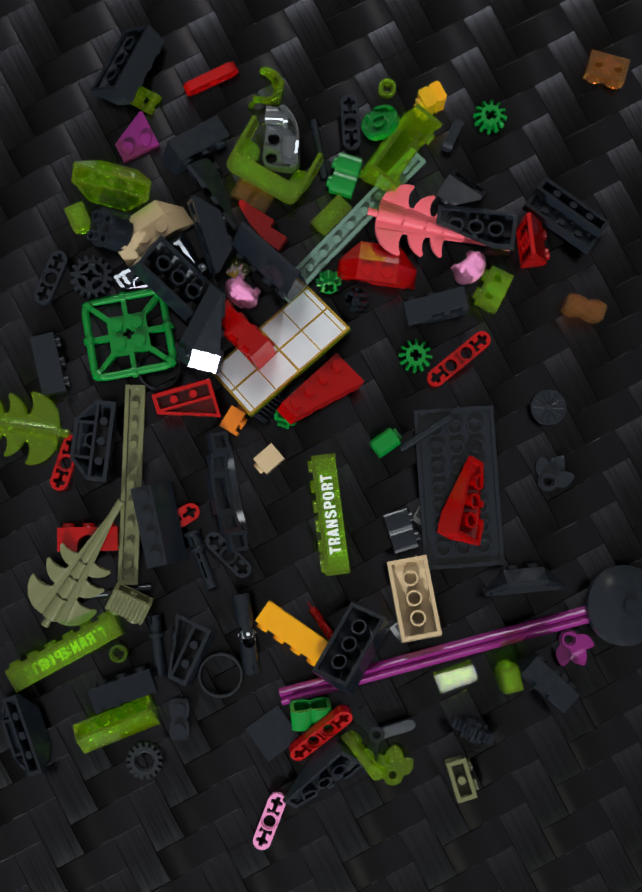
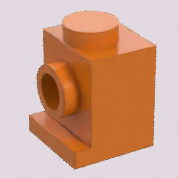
[219,405,247,437]

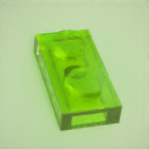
[310,194,352,236]

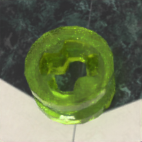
[378,78,396,99]
[109,644,128,663]

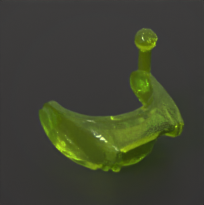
[248,67,285,109]

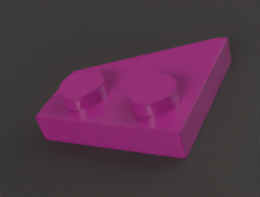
[115,111,160,163]

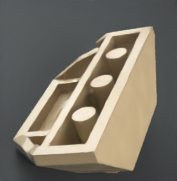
[119,200,194,266]

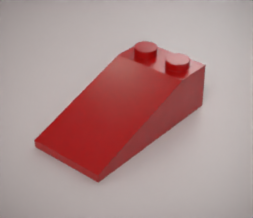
[516,212,549,268]

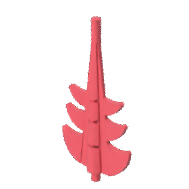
[367,184,510,258]

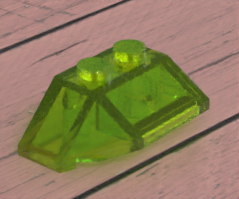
[71,160,152,211]

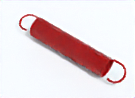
[307,602,333,640]

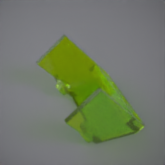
[358,104,443,193]
[227,115,324,204]

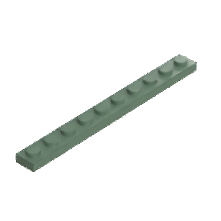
[275,148,426,304]

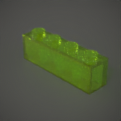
[73,695,160,754]

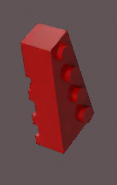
[221,299,277,370]
[277,353,365,425]

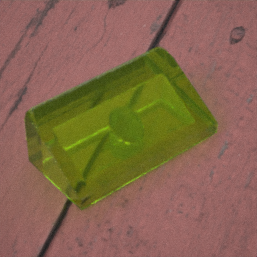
[433,660,478,694]

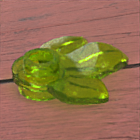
[375,744,414,786]

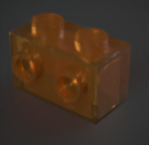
[583,50,630,89]

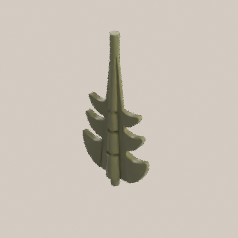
[28,499,125,628]

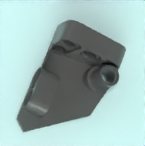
[263,104,301,173]

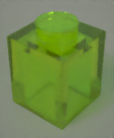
[64,201,91,235]

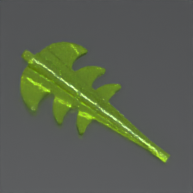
[0,391,69,465]

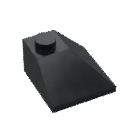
[436,170,487,205]

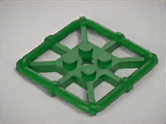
[81,288,177,382]

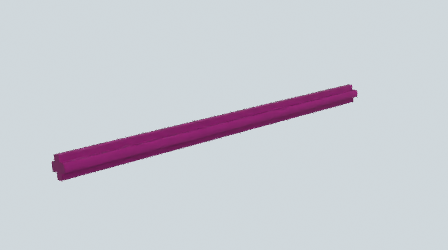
[278,606,589,705]

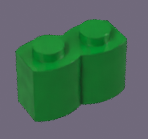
[326,152,363,199]
[369,427,402,459]
[289,697,332,731]

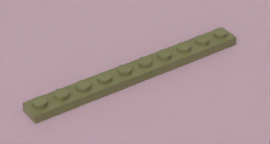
[118,385,146,585]

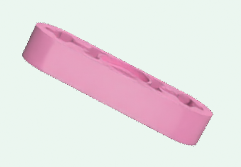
[253,792,286,850]

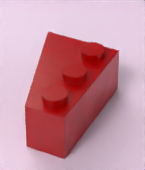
[152,377,222,417]

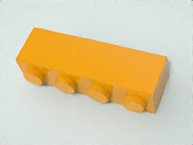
[255,600,329,666]

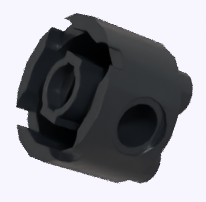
[87,208,134,252]

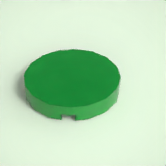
[361,104,400,141]

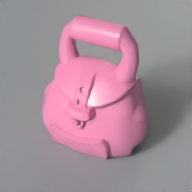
[451,250,486,285]
[225,274,261,309]

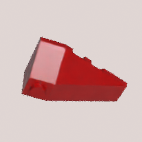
[437,456,484,546]

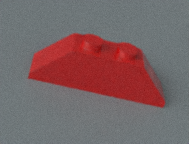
[337,241,417,290]

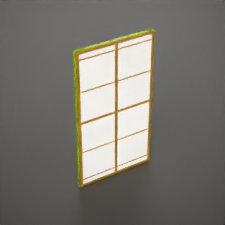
[211,286,351,417]

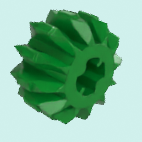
[473,100,507,134]
[398,339,433,373]

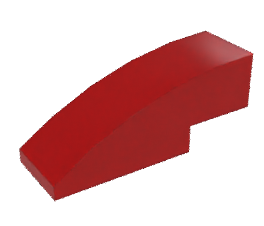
[238,199,287,253]

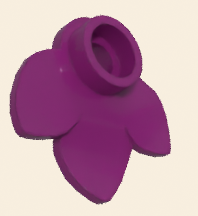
[556,629,594,666]

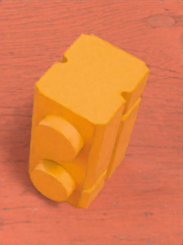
[414,81,447,119]

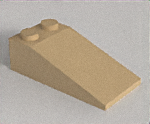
[387,555,442,643]

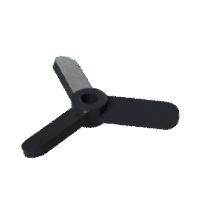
[348,704,415,774]

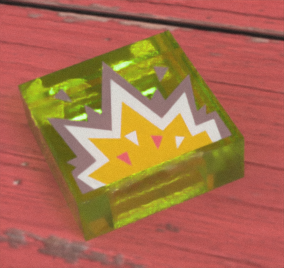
[224,257,251,281]

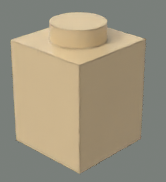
[253,443,285,474]

